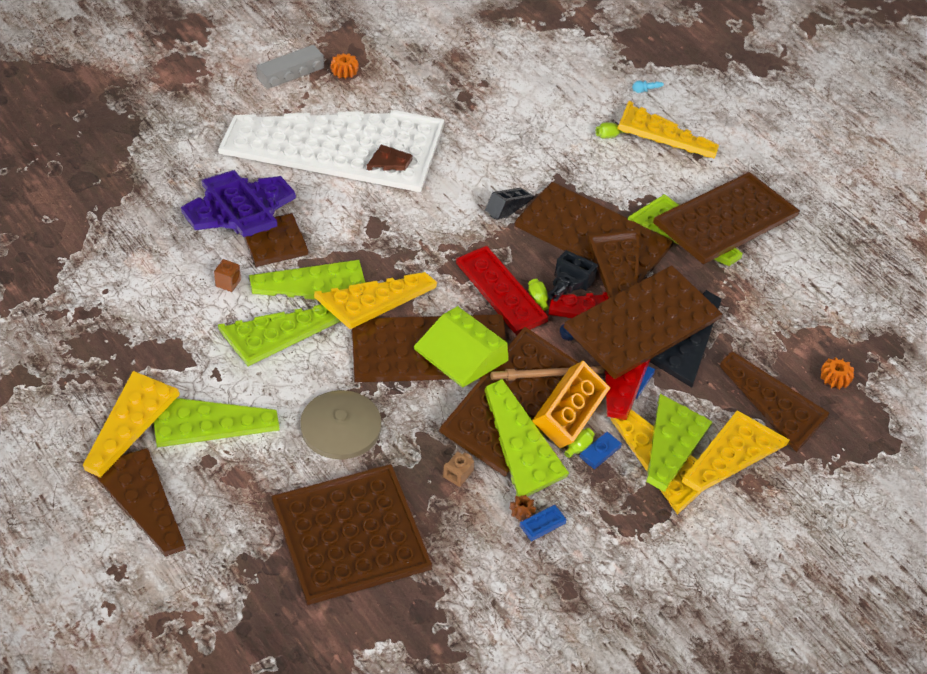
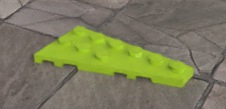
[218,304,341,366]
[646,394,713,492]

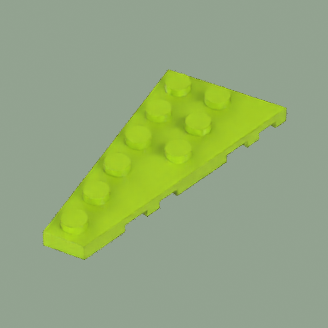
[628,194,743,266]
[249,260,365,300]
[485,379,569,497]
[154,398,280,448]

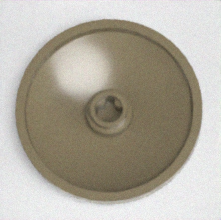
[300,390,381,459]

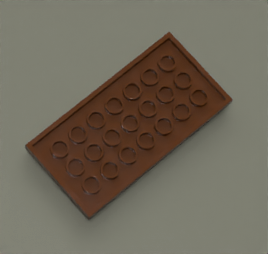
[653,172,800,265]
[514,182,673,283]
[563,265,723,379]
[352,314,506,383]
[439,327,579,477]

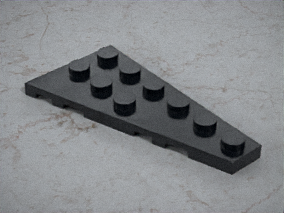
[650,290,722,388]

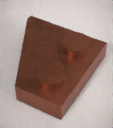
[367,144,413,171]

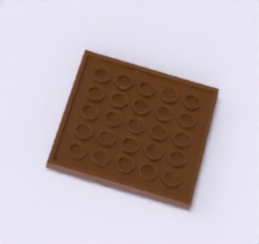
[271,464,433,605]

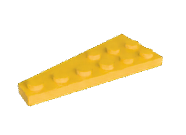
[618,101,719,159]
[314,272,437,329]
[83,371,180,477]
[610,409,703,515]
[682,410,789,493]

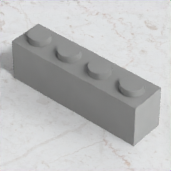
[256,45,324,89]

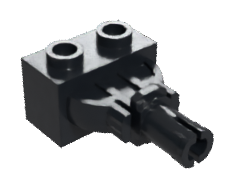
[548,250,598,301]

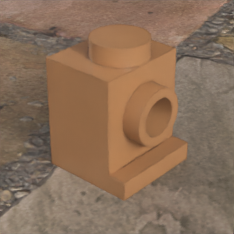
[443,451,475,487]

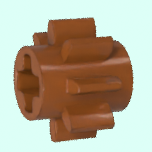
[510,495,536,522]

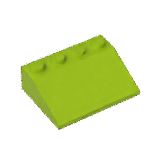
[414,306,508,388]

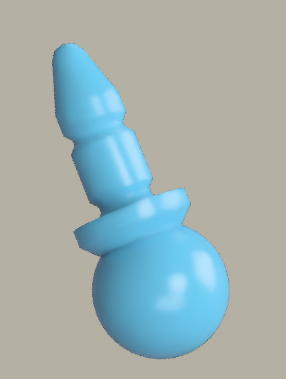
[632,80,664,93]

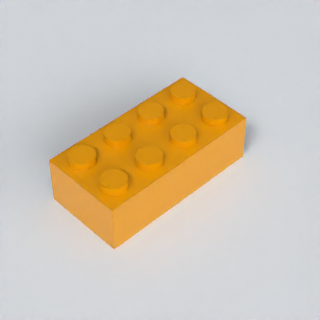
[532,361,610,448]

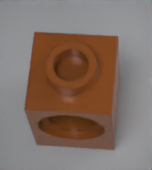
[214,259,241,292]

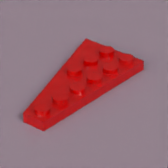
[605,360,650,420]

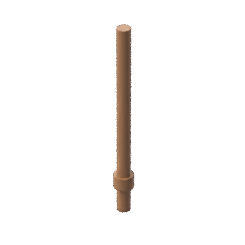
[490,366,604,381]

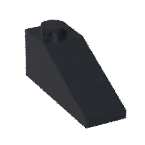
[485,187,534,220]

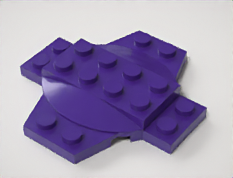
[181,170,296,237]

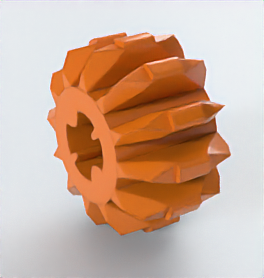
[331,53,358,79]
[821,357,854,390]

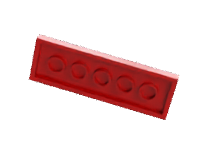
[456,246,548,336]

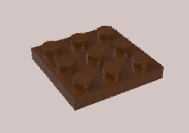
[244,213,309,267]

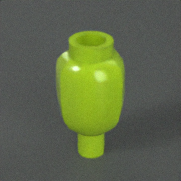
[595,122,624,139]
[528,279,549,311]
[564,427,595,458]

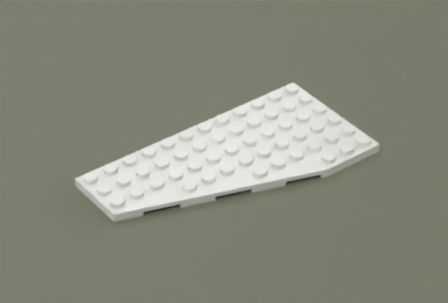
[218,110,444,192]

